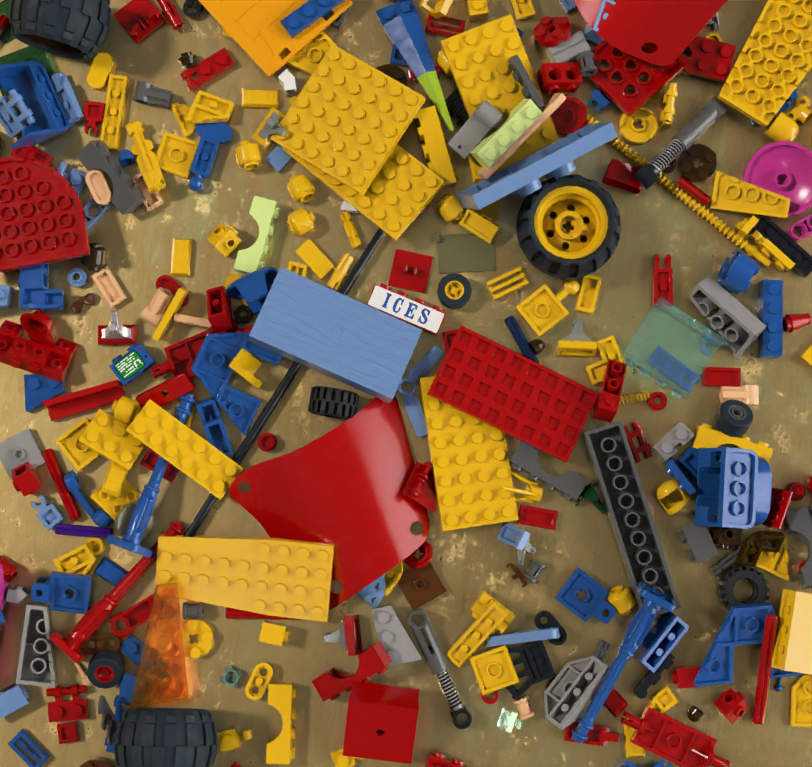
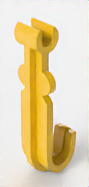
[125,120,166,194]

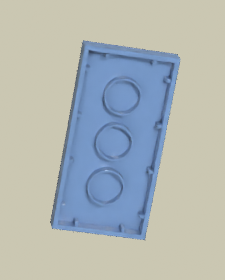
[457,122,618,210]

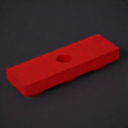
[136,371,195,408]

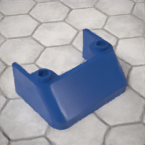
[0,61,70,149]

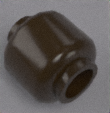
[81,243,106,271]

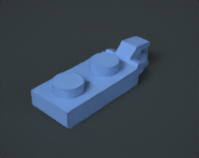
[51,72,84,126]

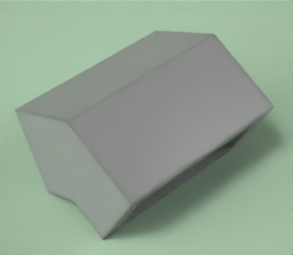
[6,585,31,604]

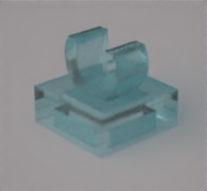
[497,707,522,733]

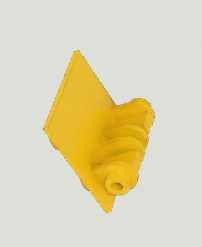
[90,479,141,521]

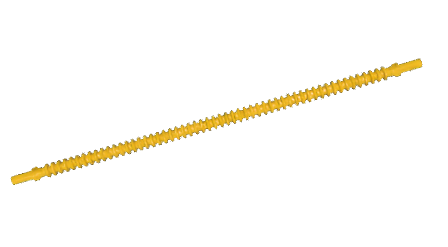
[532,69,772,267]

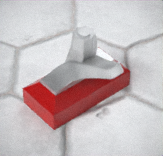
[98,310,138,345]

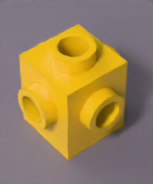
[206,223,241,257]

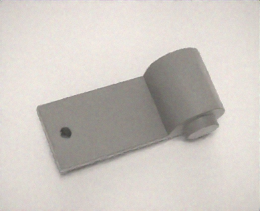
[447,99,503,159]

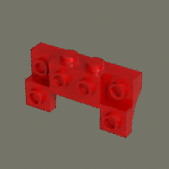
[0,320,77,382]

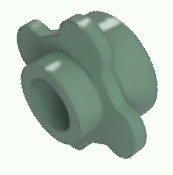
[220,665,243,688]

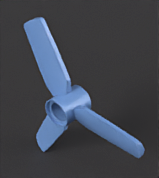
[396,346,444,437]

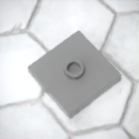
[0,428,46,481]

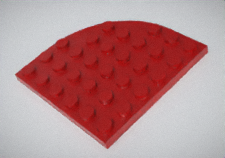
[0,157,90,273]

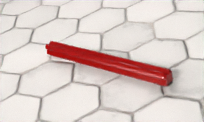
[752,614,778,725]

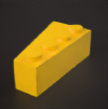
[412,105,459,191]

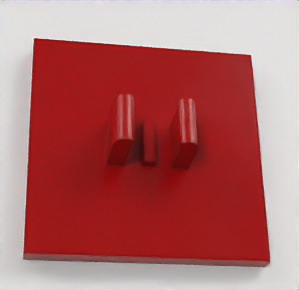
[388,249,433,294]

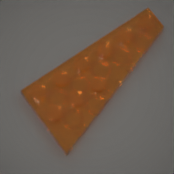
[129,582,189,709]

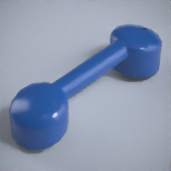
[64,470,114,528]

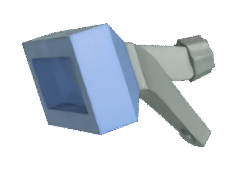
[496,522,536,565]

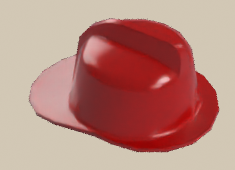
[20,310,54,348]

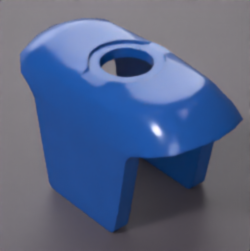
[226,267,278,315]

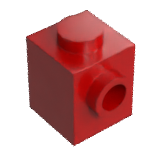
[11,461,42,497]

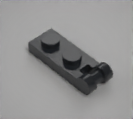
[633,653,675,699]

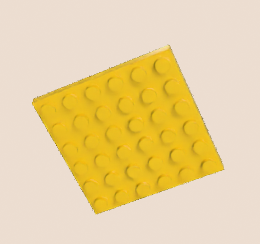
[270,44,426,195]

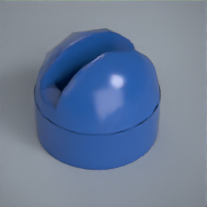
[119,149,135,166]

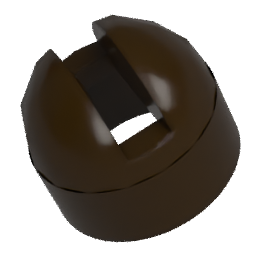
[529,339,545,355]
[687,705,705,722]

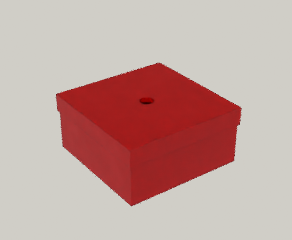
[342,681,419,764]

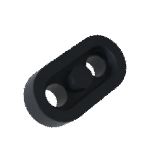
[534,610,567,646]

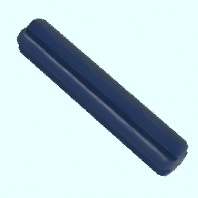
[504,315,539,364]

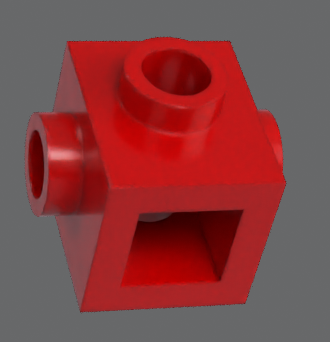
[714,688,749,724]

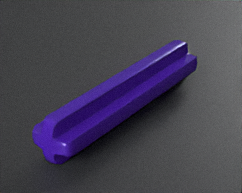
[55,524,113,538]

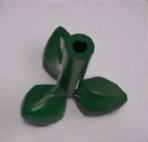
[575,481,607,514]

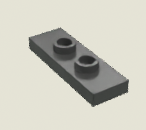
[507,55,545,109]

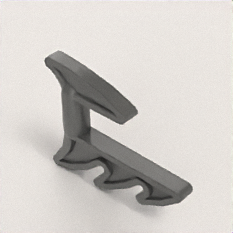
[98,695,131,745]

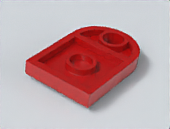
[678,36,736,83]

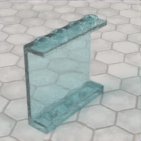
[620,297,725,399]

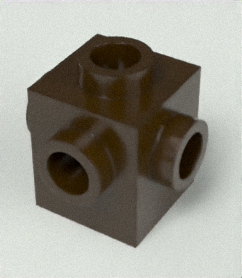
[711,527,742,550]

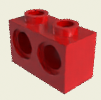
[537,62,583,94]

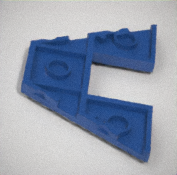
[191,332,282,435]
[693,602,805,687]

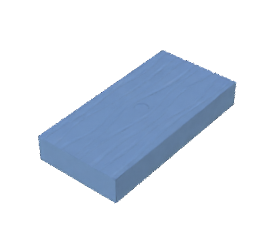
[248,267,422,403]

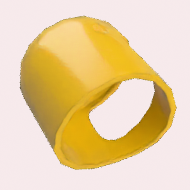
[764,112,799,142]
[656,479,691,515]

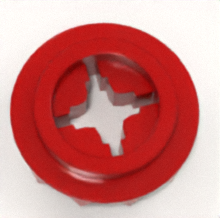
[403,541,433,570]

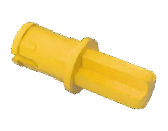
[326,253,354,291]

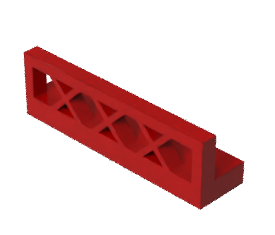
[42,380,125,421]

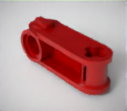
[109,593,167,639]

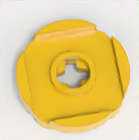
[619,106,658,145]
[174,619,214,659]

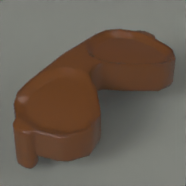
[71,293,95,313]
[506,563,527,588]

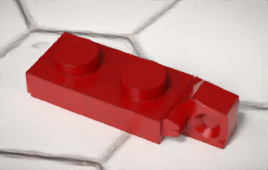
[564,721,619,746]

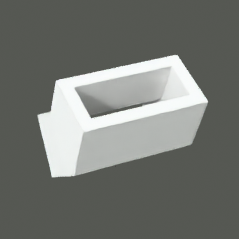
[278,69,297,97]

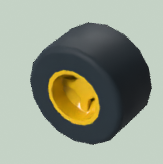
[437,273,472,309]

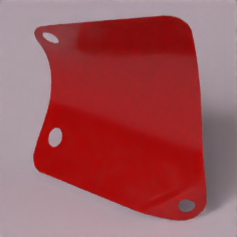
[574,0,727,66]
[229,395,429,610]

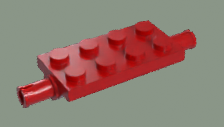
[150,319,254,379]
[620,706,730,767]

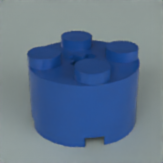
[716,249,760,294]

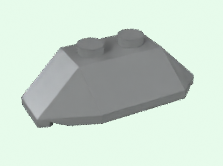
[544,655,609,730]

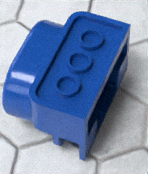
[695,447,772,529]

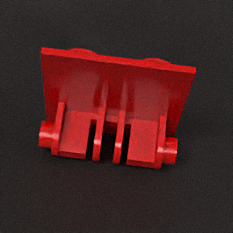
[113,0,166,44]
[402,461,438,513]
[762,487,793,529]

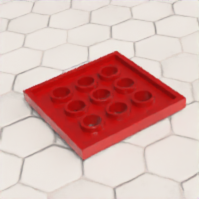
[578,40,685,117]

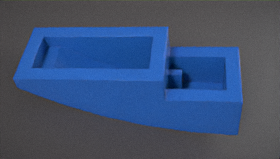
[196,396,234,456]

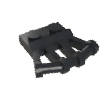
[494,640,556,700]

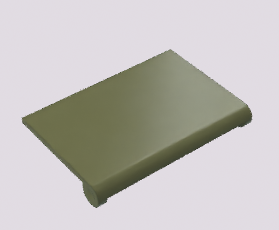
[437,233,496,274]

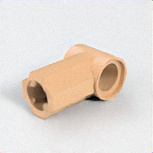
[141,287,174,328]
[719,385,759,406]

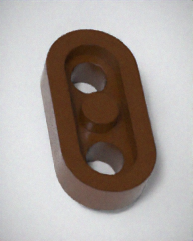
[81,633,121,655]

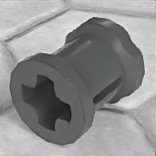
[577,52,598,77]
[522,558,547,584]
[182,602,204,620]

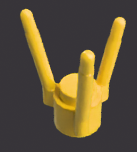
[502,471,543,503]

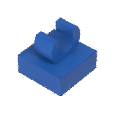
[588,88,613,111]

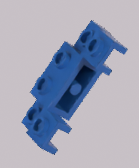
[17,263,63,311]

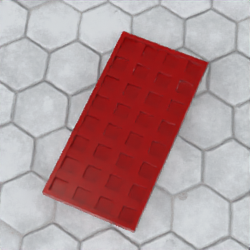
[427,325,599,463]

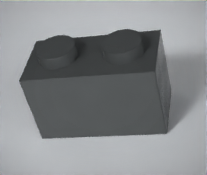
[678,521,719,564]

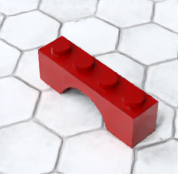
[311,641,392,702]

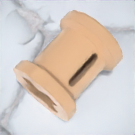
[513,695,536,720]

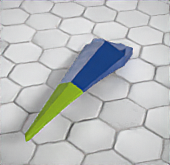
[376,0,454,132]

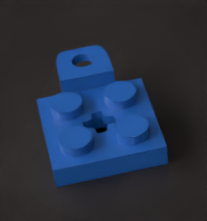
[555,567,616,624]
[31,571,91,614]

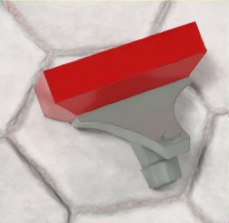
[323,614,363,656]

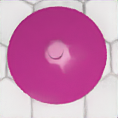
[744,141,812,218]

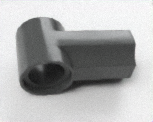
[132,81,173,108]

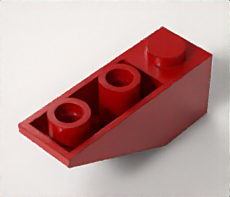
[592,359,627,423]

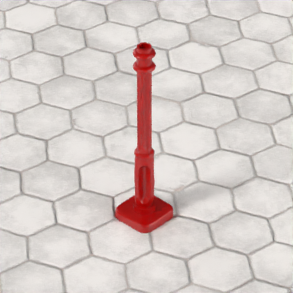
[49,521,185,664]

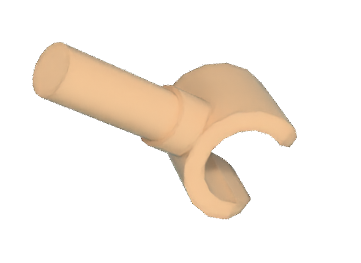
[74,663,93,686]

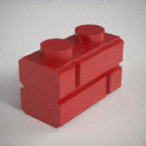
[206,286,233,332]

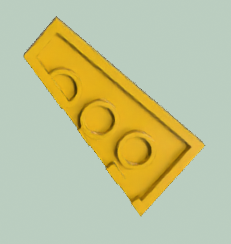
[710,170,791,219]

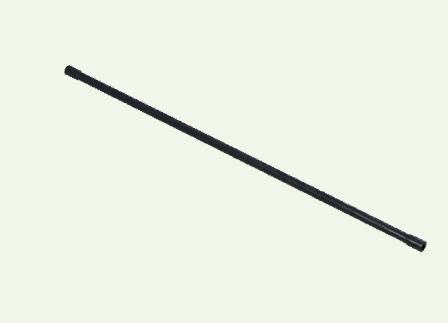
[183,228,386,537]

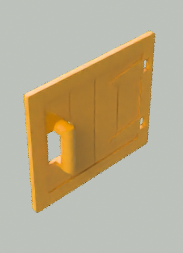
[198,0,353,77]

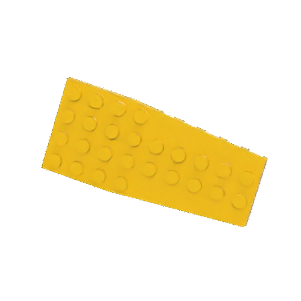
[717,0,812,127]
[155,535,334,622]

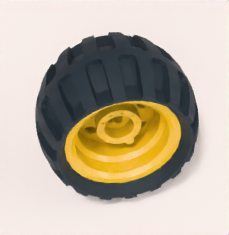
[516,174,621,279]

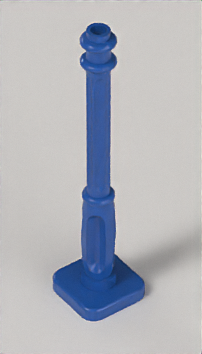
[105,393,196,558]
[572,582,677,743]

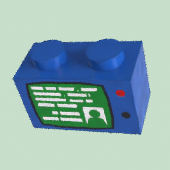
[109,343,157,386]

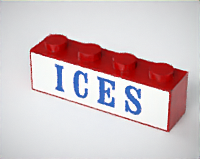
[366,283,446,337]

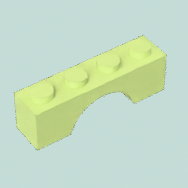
[470,99,543,167]
[233,196,280,274]

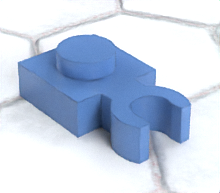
[31,495,65,531]

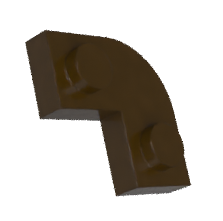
[735,531,785,567]

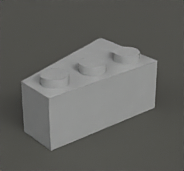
[372,604,422,667]

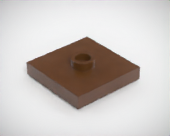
[398,562,447,610]

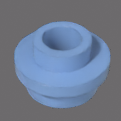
[67,268,87,287]

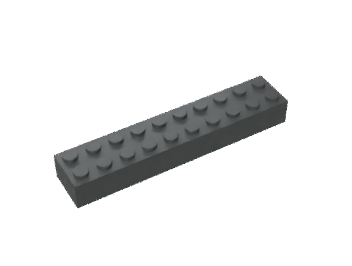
[582,421,681,615]

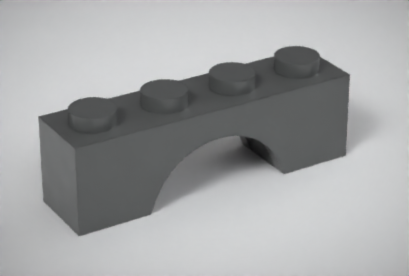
[76,140,146,215]
[509,441,588,502]
[783,507,812,590]

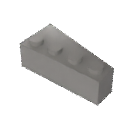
[16,603,58,688]

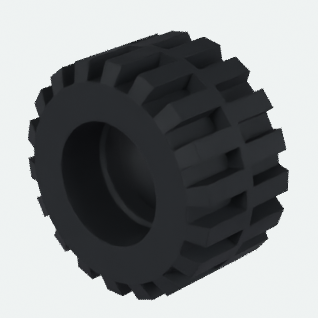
[308,386,359,420]
[716,566,770,610]

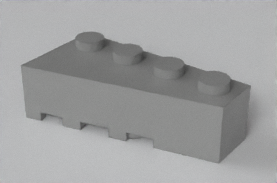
[688,276,767,360]

